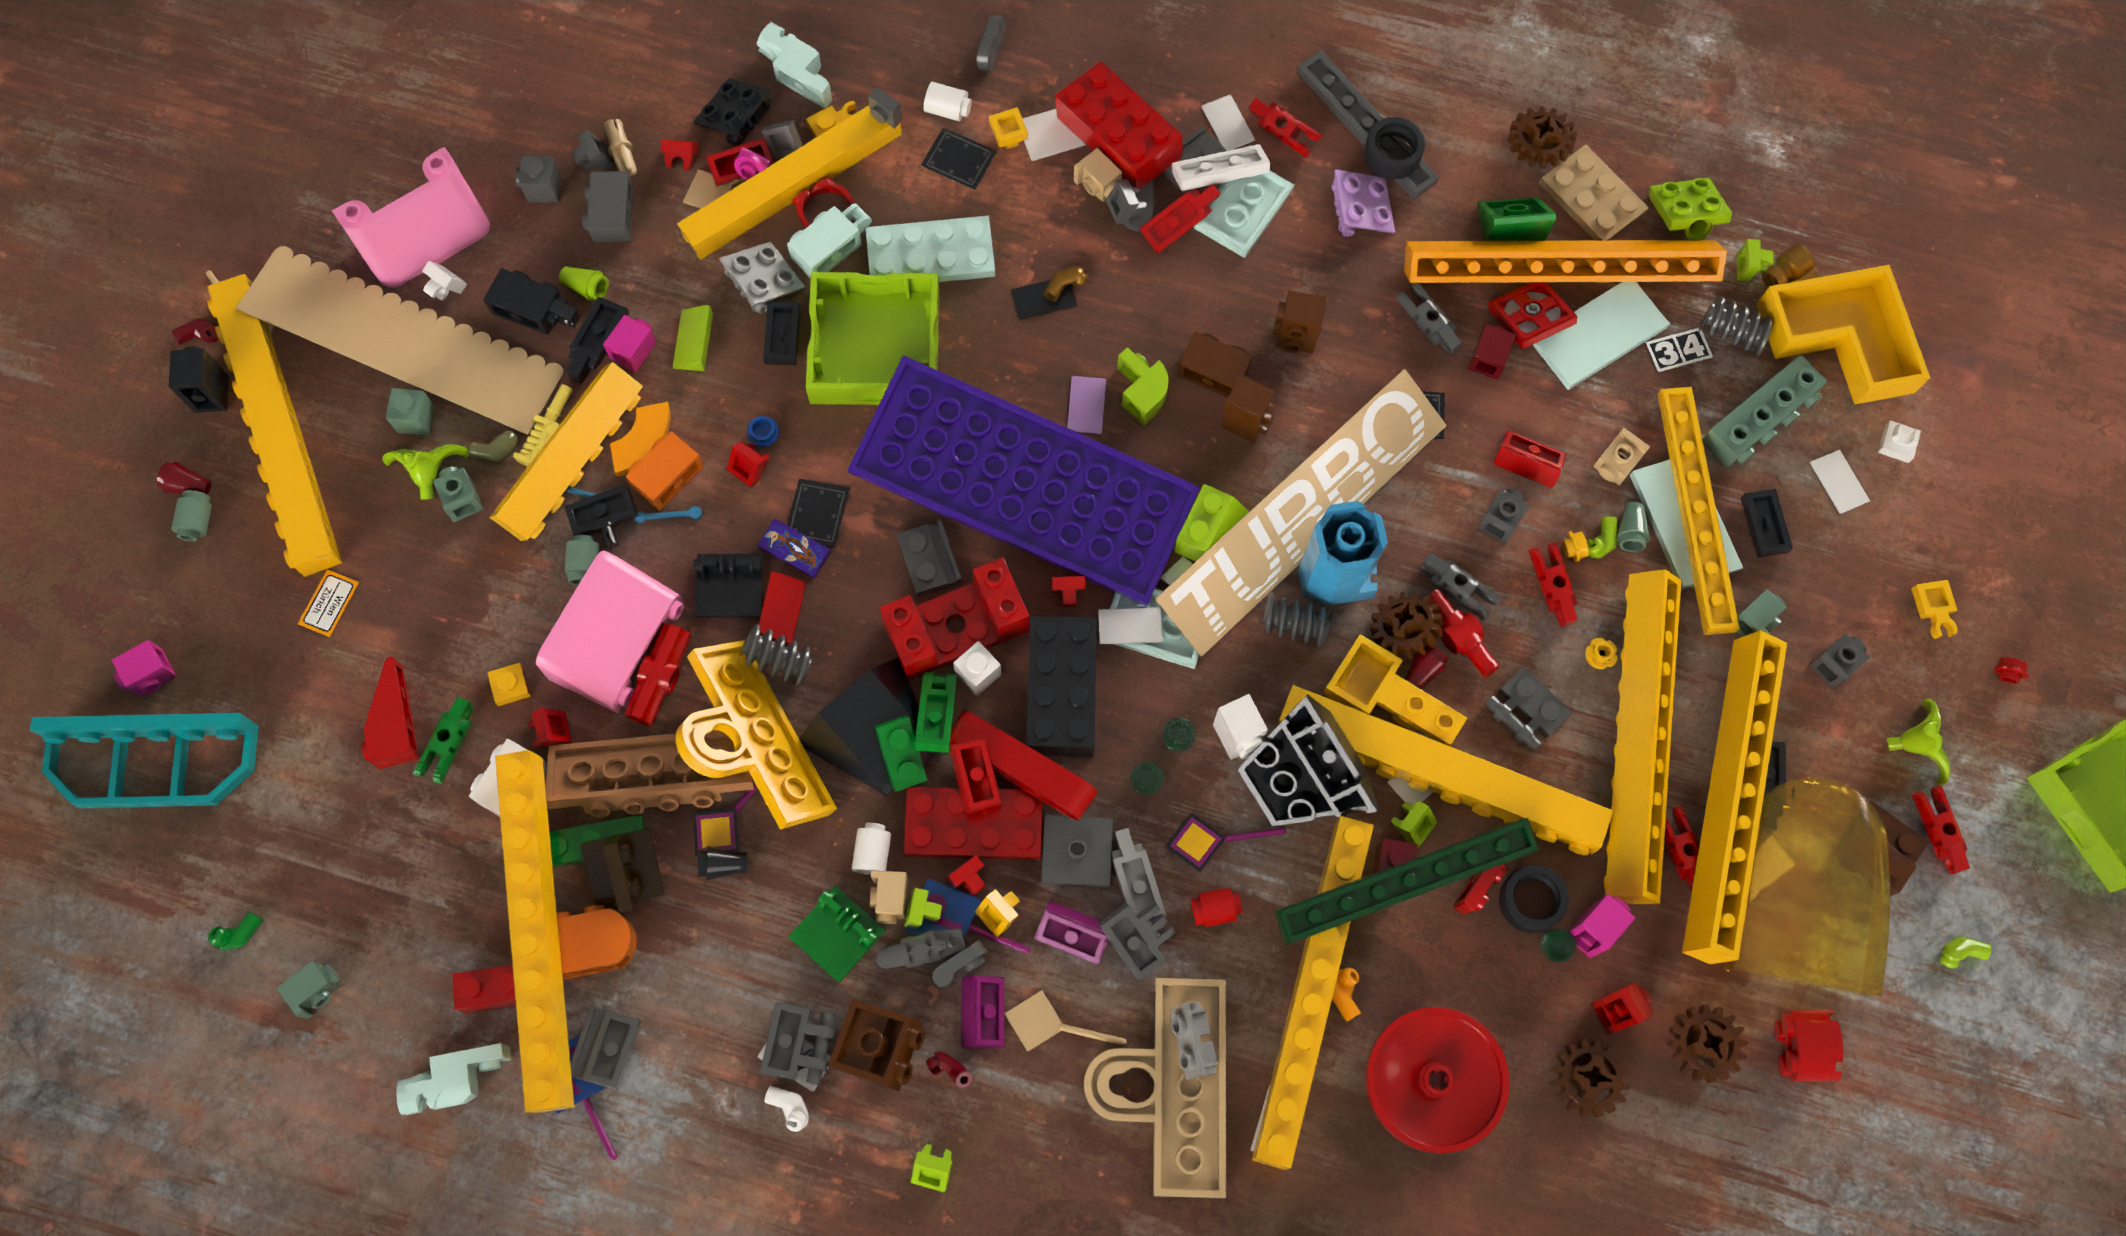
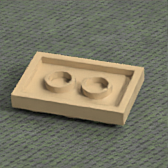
[1539,144,1649,241]

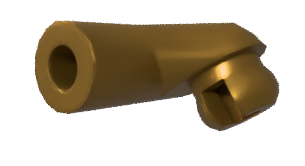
[1043,265,1088,301]

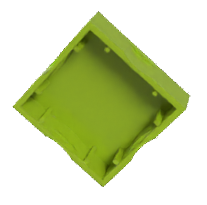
[806,272,940,405]
[2026,717,2126,893]

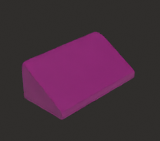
[1034,901,1108,965]
[961,975,1004,1048]

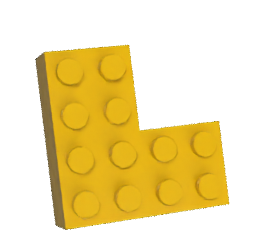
[1756,265,1930,405]

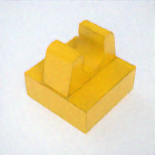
[989,107,1028,149]
[974,889,1020,937]

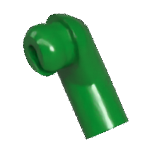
[208,911,263,950]

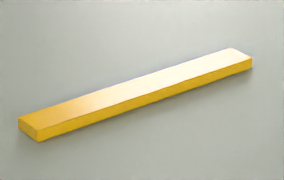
[1657,387,1740,635]

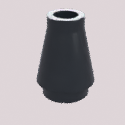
[698,846,747,880]

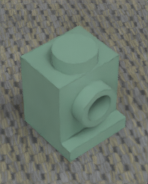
[433,467,484,522]
[1737,589,1787,636]
[276,961,340,1020]

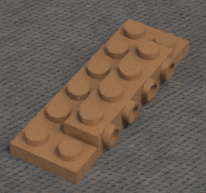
[545,730,754,818]

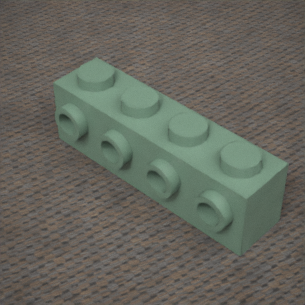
[1702,355,1828,468]

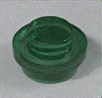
[1162,718,1196,752]
[1130,762,1164,796]
[1541,929,1576,962]

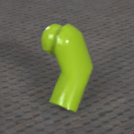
[1587,516,1617,559]
[1940,936,1992,969]

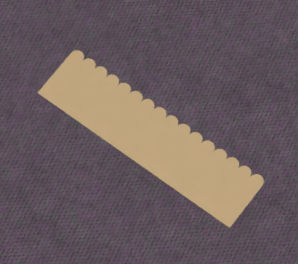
[236,246,563,435]

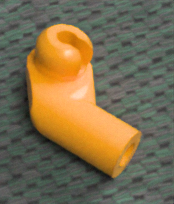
[1332,967,1361,1022]

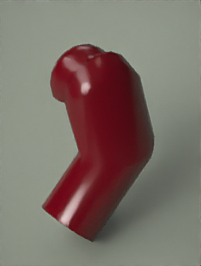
[172,318,219,345]
[926,1051,972,1089]

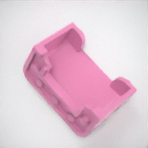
[332,147,490,288]
[536,550,684,714]

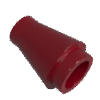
[156,461,212,495]
[1405,645,1449,689]

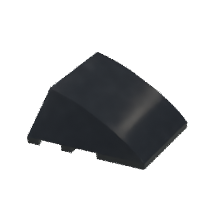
[799,658,938,796]
[1237,694,1378,826]

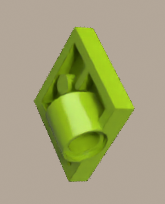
[1648,178,1732,240]

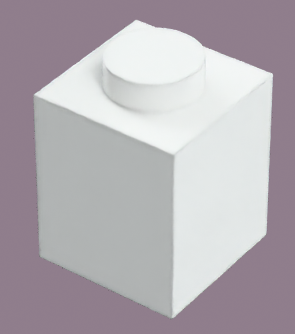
[953,641,1001,697]

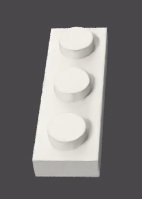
[1172,144,1270,191]

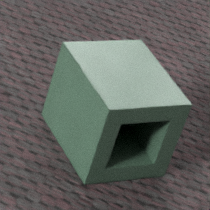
[386,388,435,436]

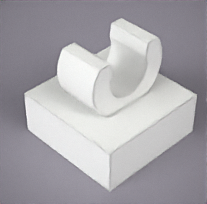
[422,261,467,301]
[1878,420,1921,463]

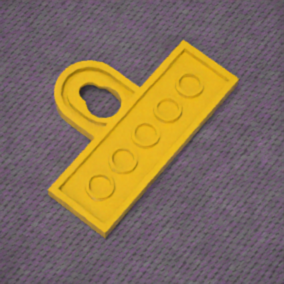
[675,640,837,829]

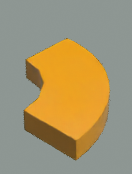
[610,401,671,477]

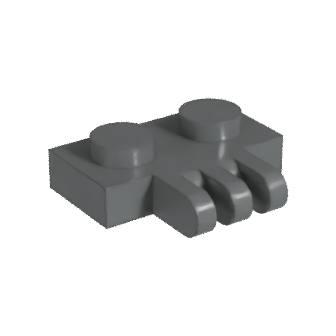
[1098,903,1175,981]

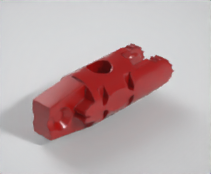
[1248,98,1323,158]
[1528,542,1578,627]
[1912,785,1970,874]
[1664,805,1700,891]

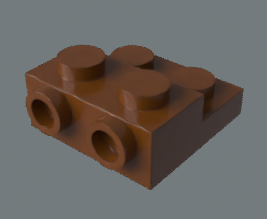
[1831,801,1929,897]
[828,999,925,1091]

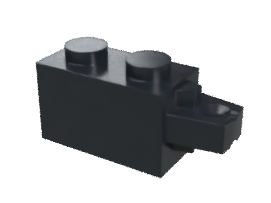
[483,268,580,335]

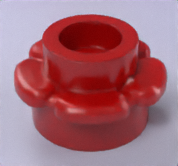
[1994,657,2029,684]

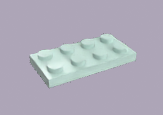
[865,216,995,282]

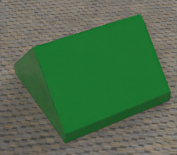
[1477,197,1556,241]

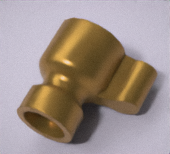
[1761,244,1821,288]

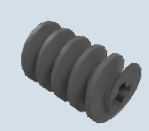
[1699,296,1773,356]
[1261,592,1334,649]
[737,624,813,688]

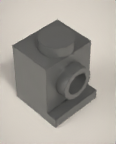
[1477,489,1529,545]
[1809,633,1870,689]

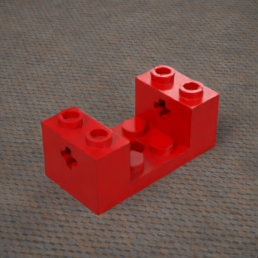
[879,557,1030,681]

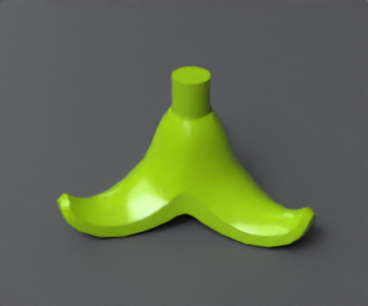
[382,444,470,500]
[1887,698,1951,786]

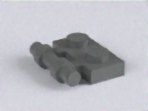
[1485,667,1572,751]
[760,1002,836,1085]

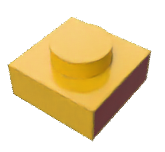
[487,662,531,706]

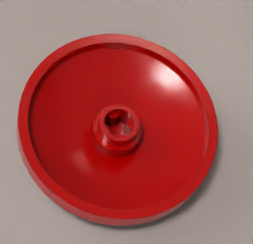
[1365,1007,1510,1153]

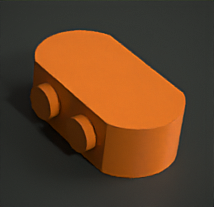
[557,905,637,980]

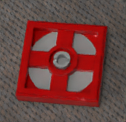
[1488,282,1578,350]

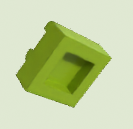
[1736,239,1774,282]
[1391,801,1438,849]
[903,888,942,929]
[911,1144,953,1193]

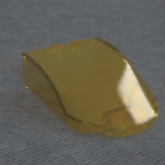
[1724,778,1890,997]

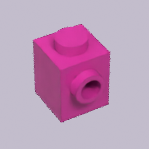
[603,315,657,373]
[111,639,176,696]

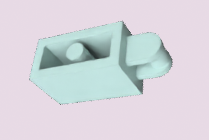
[787,204,872,279]

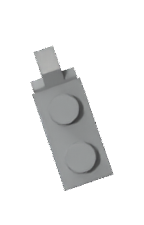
[1111,828,1166,920]

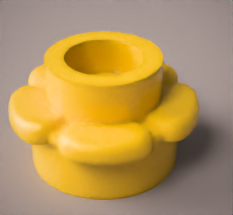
[1562,531,1589,562]
[1585,638,1618,669]

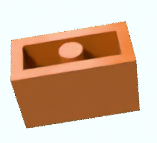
[625,431,704,512]

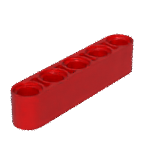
[950,710,1098,821]

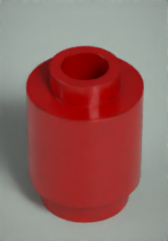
[1190,887,1243,928]

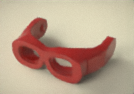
[793,177,856,229]

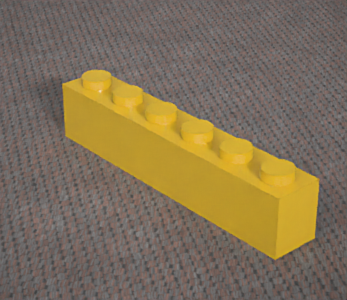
[489,362,643,541]

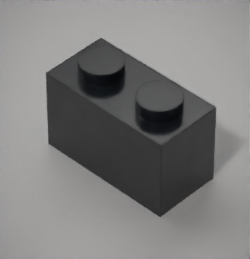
[169,346,229,413]

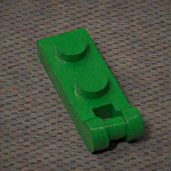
[915,671,957,753]

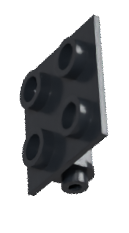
[693,78,772,146]
[693,553,763,617]

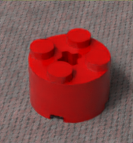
[1774,1009,1844,1082]

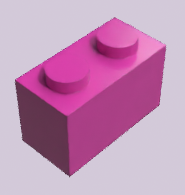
[1564,894,1635,959]

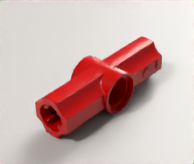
[624,624,692,727]

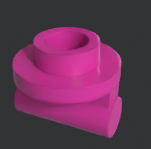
[734,147,771,180]

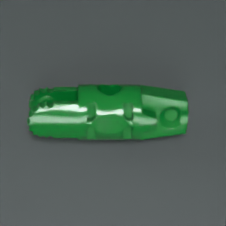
[413,697,474,784]

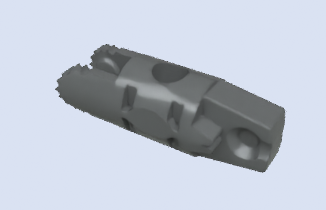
[1395,283,1461,355]
[1421,553,1502,621]
[876,928,966,969]

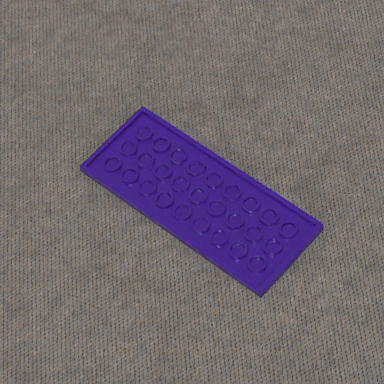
[847,355,1200,606]

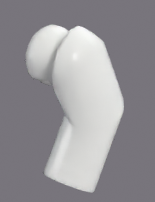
[765,1085,809,1132]

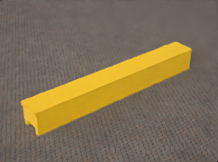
[677,105,902,260]

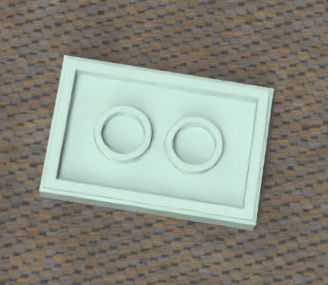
[1194,171,1294,258]
[1110,588,1199,669]

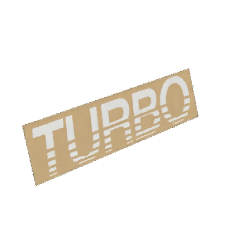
[1155,369,1447,657]

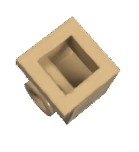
[1074,148,1122,202]
[1593,428,1650,486]
[870,870,908,924]

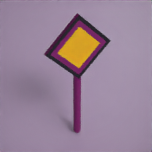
[693,783,758,856]
[1166,813,1287,872]

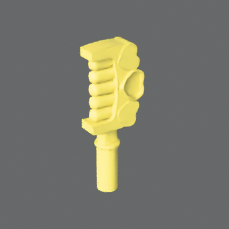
[513,384,573,467]

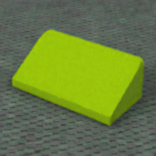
[672,305,714,372]

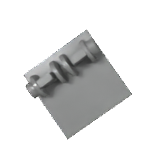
[719,241,805,314]

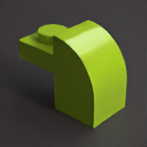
[1117,347,1169,426]

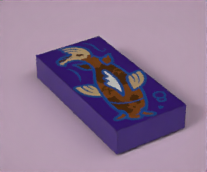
[757,518,831,579]

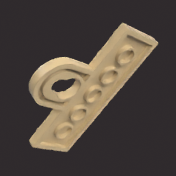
[1084,978,1226,1198]

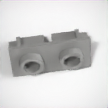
[1170,1002,1219,1080]

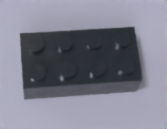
[1026,616,1097,757]

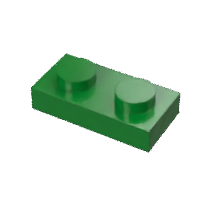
[874,715,928,792]

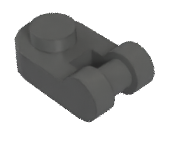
[931,940,988,989]

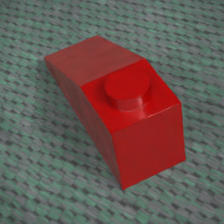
[361,656,420,769]
[1591,981,1654,1035]

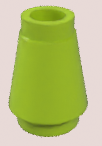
[559,266,609,301]

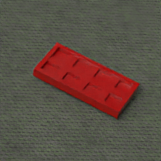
[904,787,1042,860]

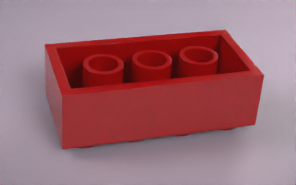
[1055,61,1183,190]

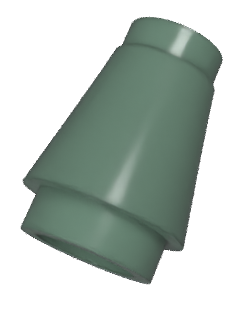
[1617,502,1650,552]

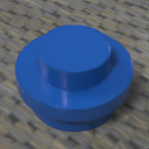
[747,416,779,448]

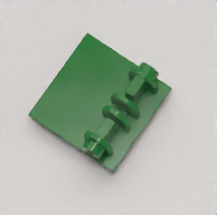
[788,885,886,983]

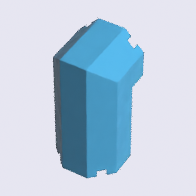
[1297,501,1388,606]

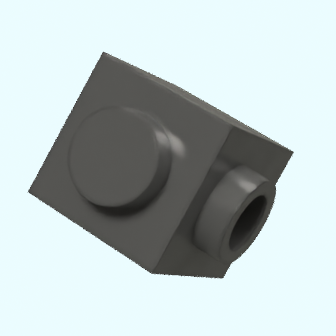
[515,156,561,203]

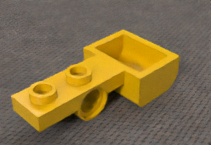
[1324,634,1467,746]

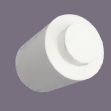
[924,82,972,122]
[851,823,891,875]

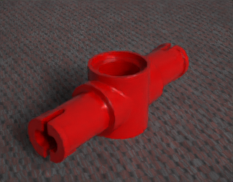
[1428,589,1500,679]

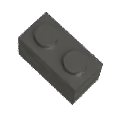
[583,171,634,242]

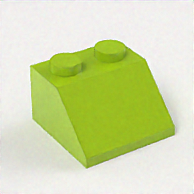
[1174,484,1249,562]

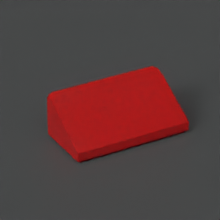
[706,138,774,187]
[1494,430,1567,488]
[759,572,806,644]
[950,737,1002,814]

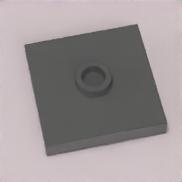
[1041,815,1113,888]

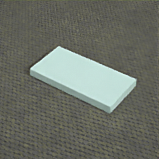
[1533,282,1670,390]
[1629,459,1743,590]

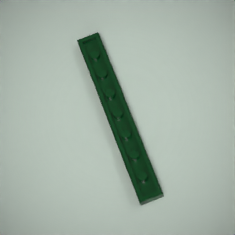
[1274,818,1539,945]

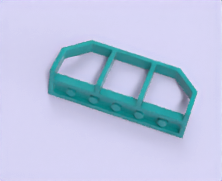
[30,713,259,808]

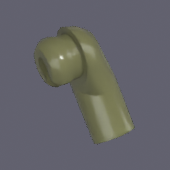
[469,431,518,462]

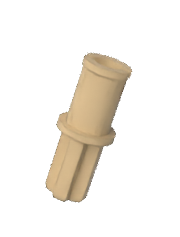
[603,119,637,176]

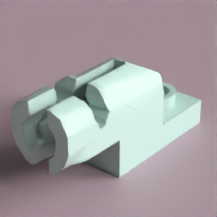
[757,22,832,109]
[396,1043,511,1116]

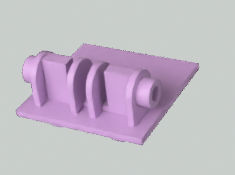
[1331,169,1395,237]

